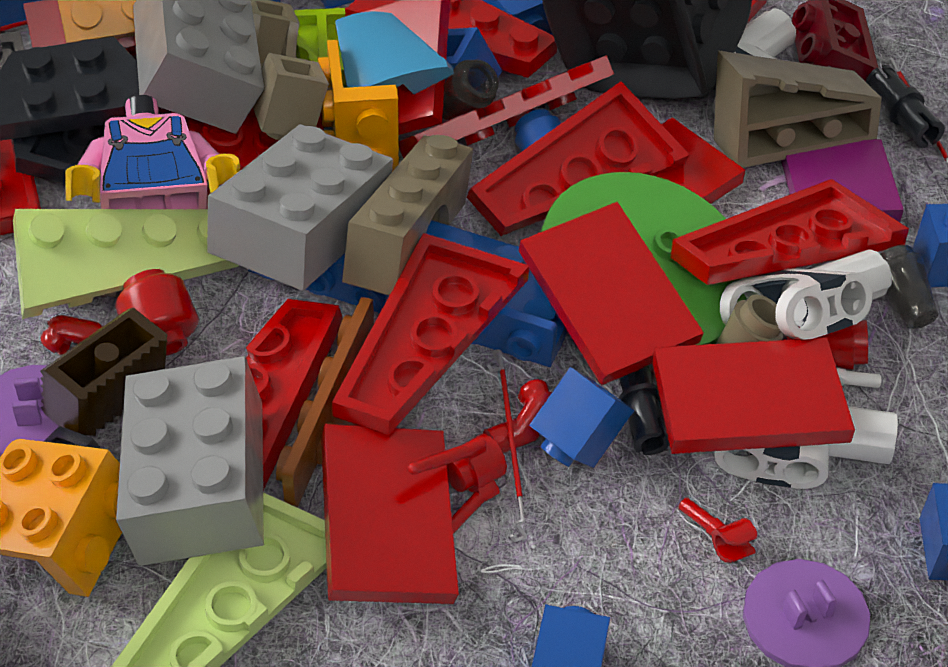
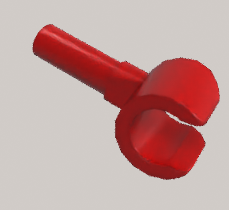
[679,497,757,562]

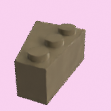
[714,50,882,168]

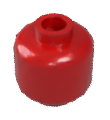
[115,269,199,356]

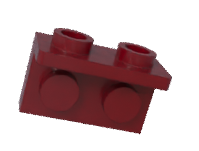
[791,0,879,82]

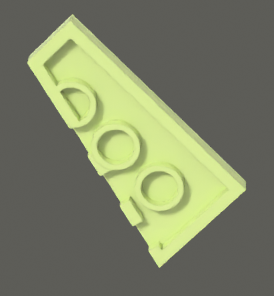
[13,209,239,319]
[111,492,327,667]

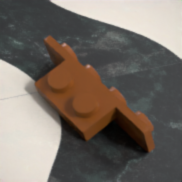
[276,297,374,508]

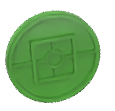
[540,172,747,345]

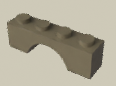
[251,0,329,140]
[342,135,474,295]

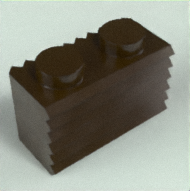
[40,308,167,436]

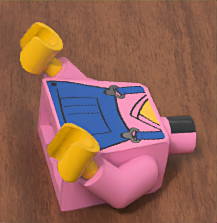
[65,95,240,209]

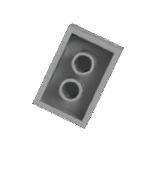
[133,0,264,134]
[207,124,393,291]
[116,356,264,566]

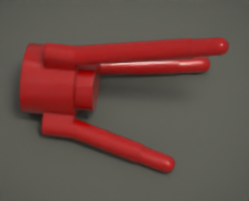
[407,433,507,534]

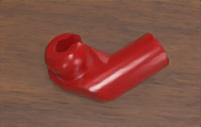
[40,314,103,355]
[483,379,552,454]

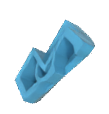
[335,11,454,94]

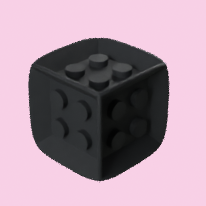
[542,0,752,99]

